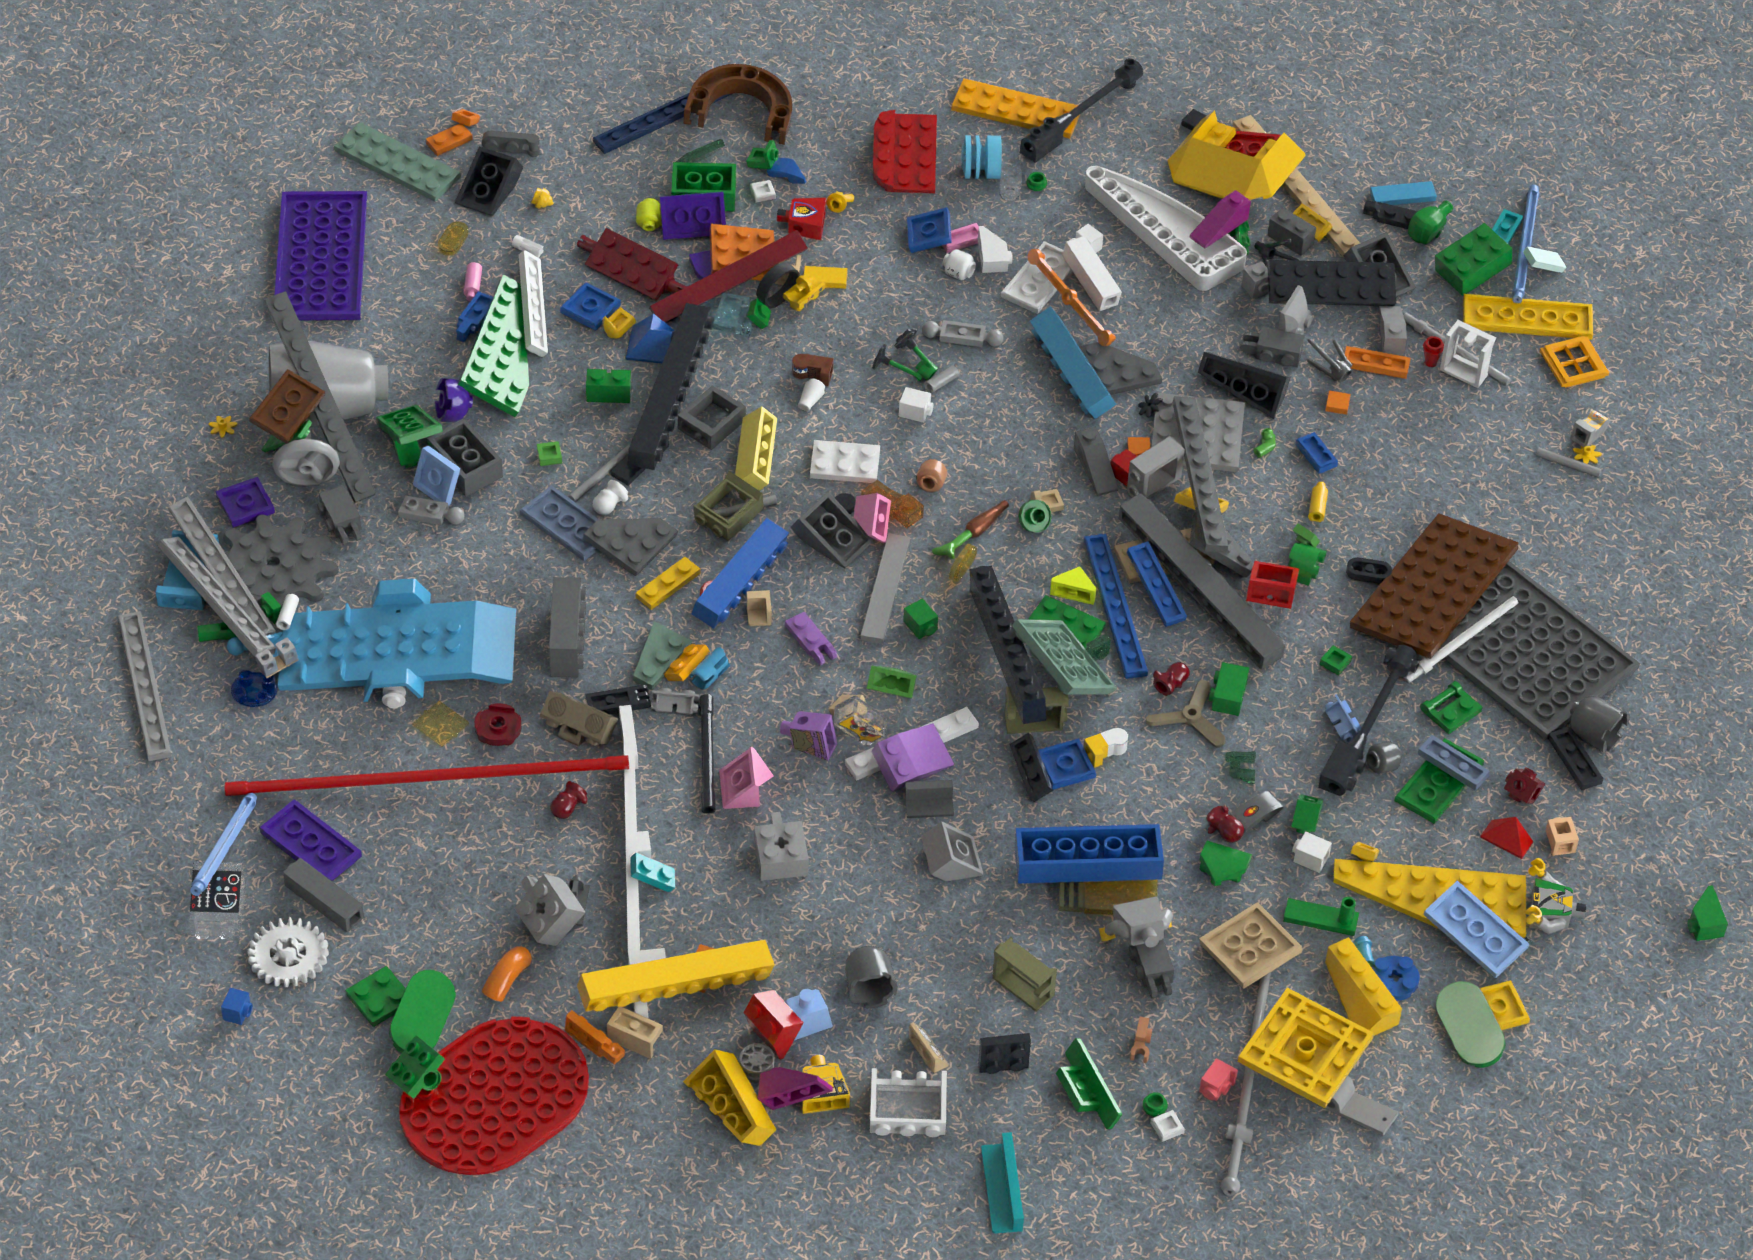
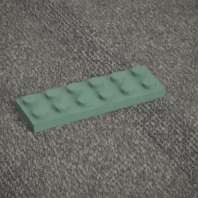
[334,122,461,202]

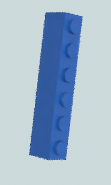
[691,518,789,629]

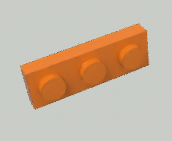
[1345,346,1411,379]

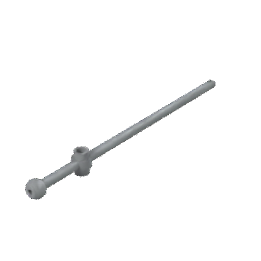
[1221,972,1271,1196]

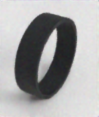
[756,262,800,308]

